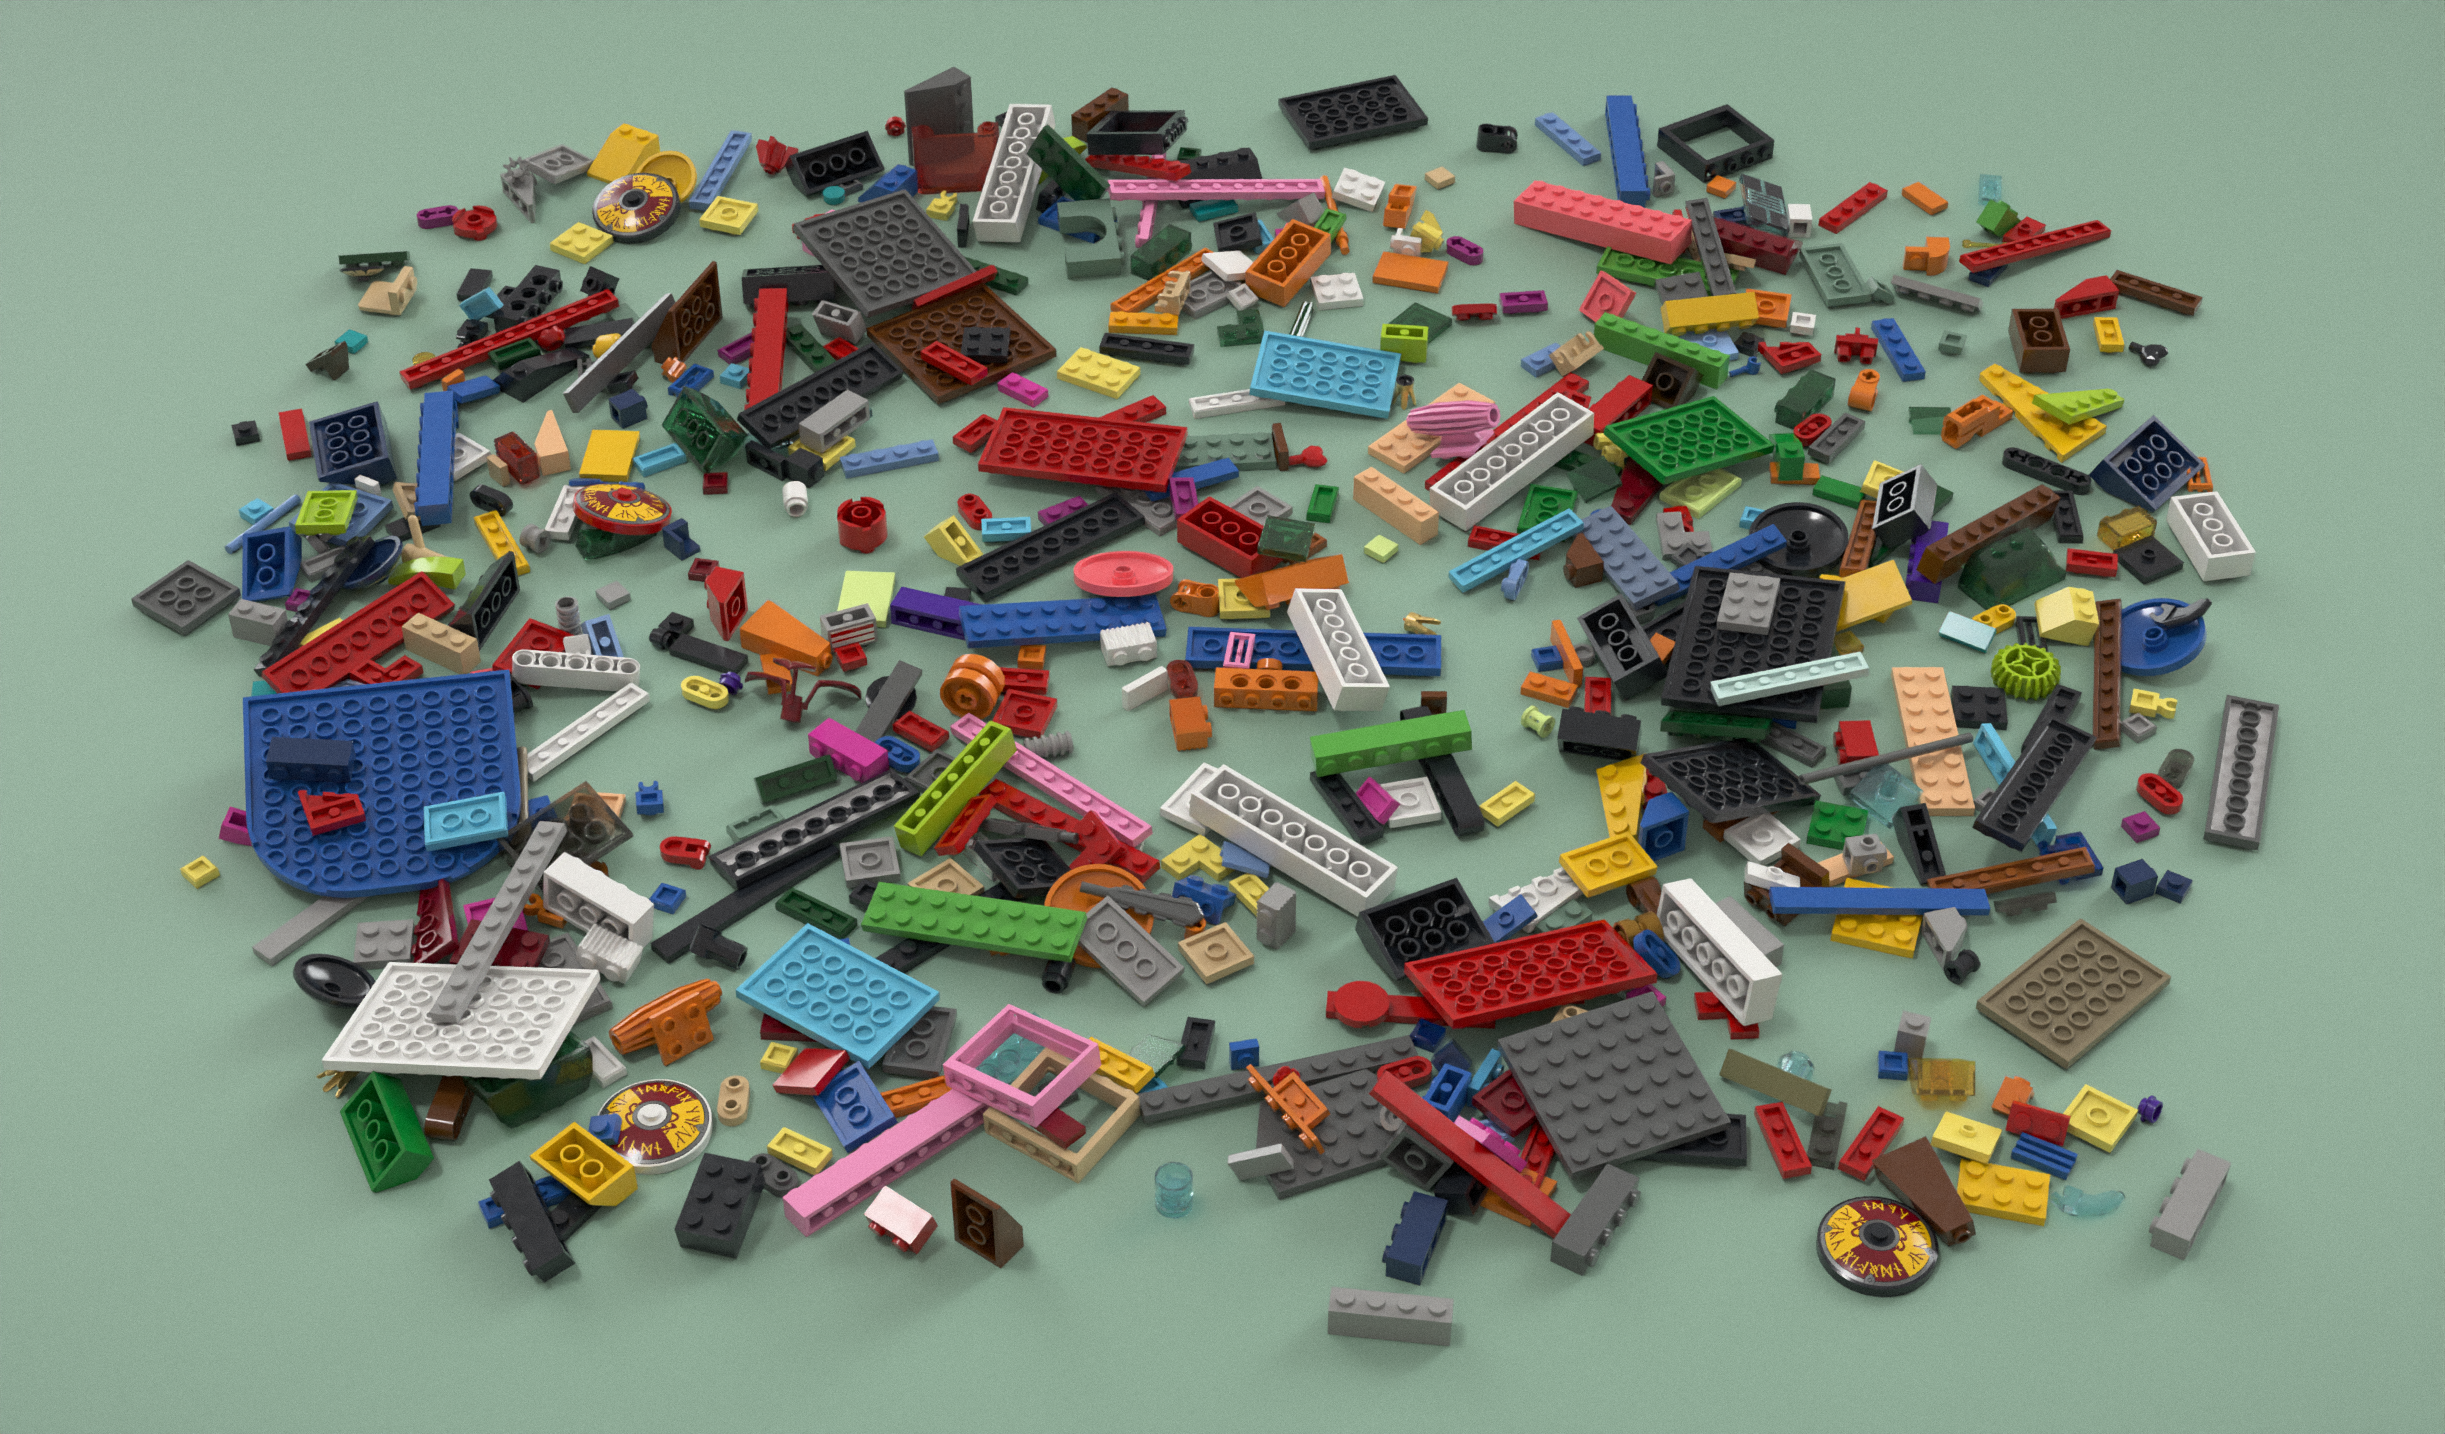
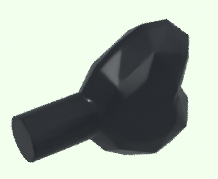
[2129,342,2168,366]

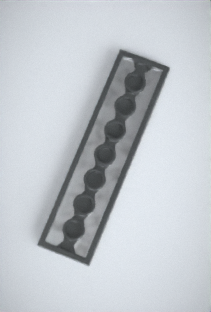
[2203,695,2279,850]

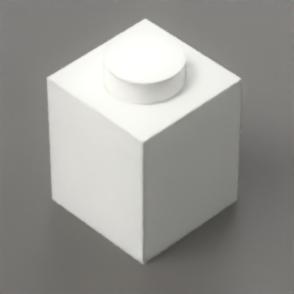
[1787,204,1812,238]

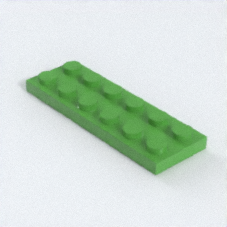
[1596,246,1739,297]

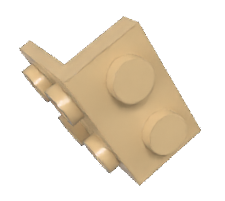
[358,266,417,315]

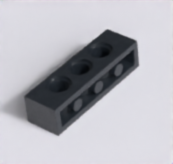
[493,265,563,333]

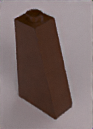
[1872,1136,1976,1246]

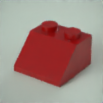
[704,566,748,641]

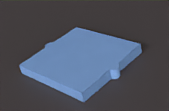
[1219,841,1271,878]

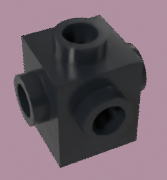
[580,266,620,297]

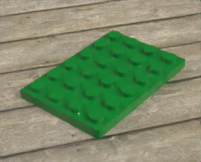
[1604,396,1775,485]

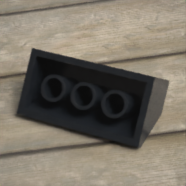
[784,130,885,196]
[1178,147,1262,209]
[447,551,520,651]

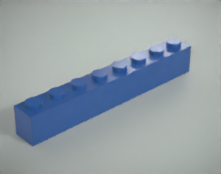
[1605,95,1650,208]
[414,390,457,526]

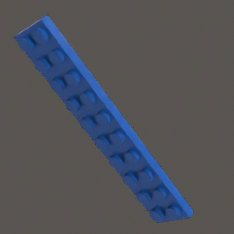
[1185,627,1441,676]

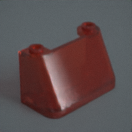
[911,121,999,194]

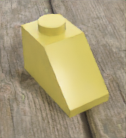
[924,515,983,566]

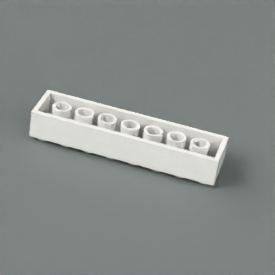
[973,104,1056,242]
[1430,392,1594,531]
[1189,764,1398,917]

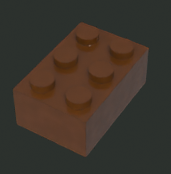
[2008,308,2070,373]

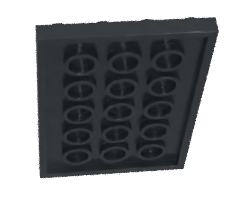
[1278,75,1428,150]
[1641,738,1821,823]

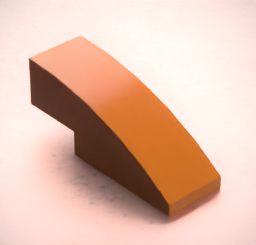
[1383,184,1417,229]

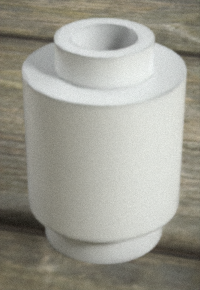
[782,481,808,517]

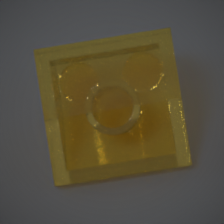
[1908,1058,1975,1101]

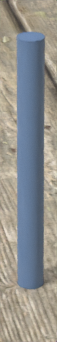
[225,494,301,554]

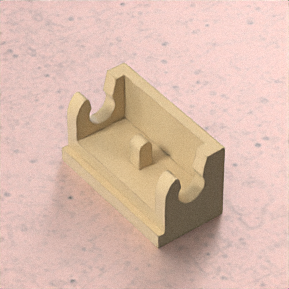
[1155,271,1190,315]
[1549,331,1604,376]

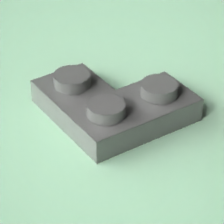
[1656,512,1712,560]

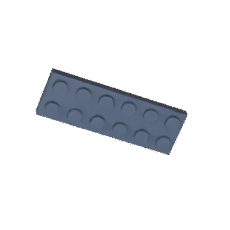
[1572,506,1680,611]

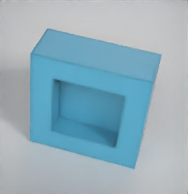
[720,363,752,389]
[239,498,274,525]

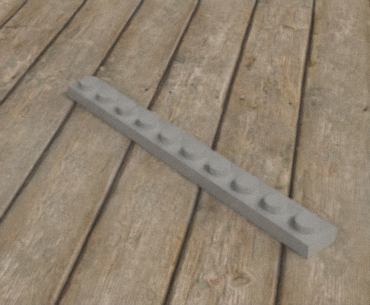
[429,821,567,1023]

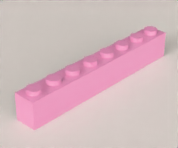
[783,1088,990,1237]

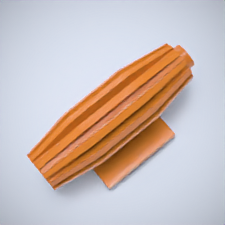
[609,978,722,1066]

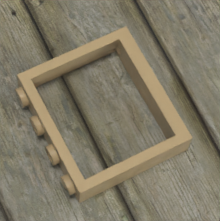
[983,1047,1140,1184]

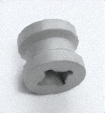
[519,524,551,553]

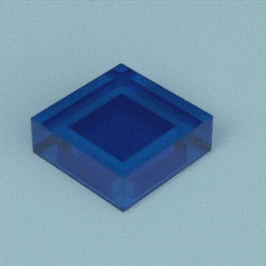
[1410,1019,1446,1053]

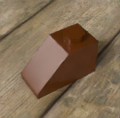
[1563,533,1604,588]

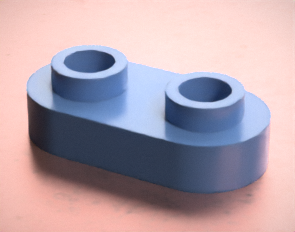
[1501,559,1529,600]

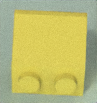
[2034,587,2099,646]

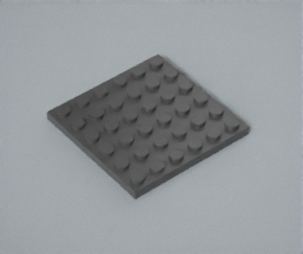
[793,189,976,318]
[1497,991,1731,1180]

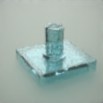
[1848,764,1924,829]

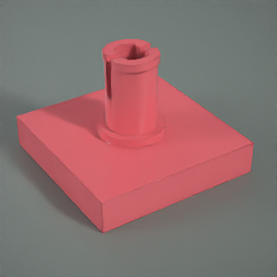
[1579,271,1636,322]

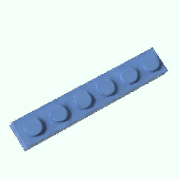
[689,130,752,211]

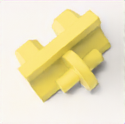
[1593,433,1628,469]

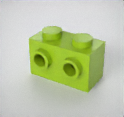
[1380,324,1428,363]

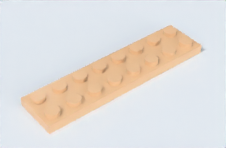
[1891,667,1975,816]

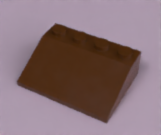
[652,261,723,364]

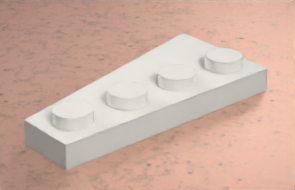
[1488,867,1583,933]

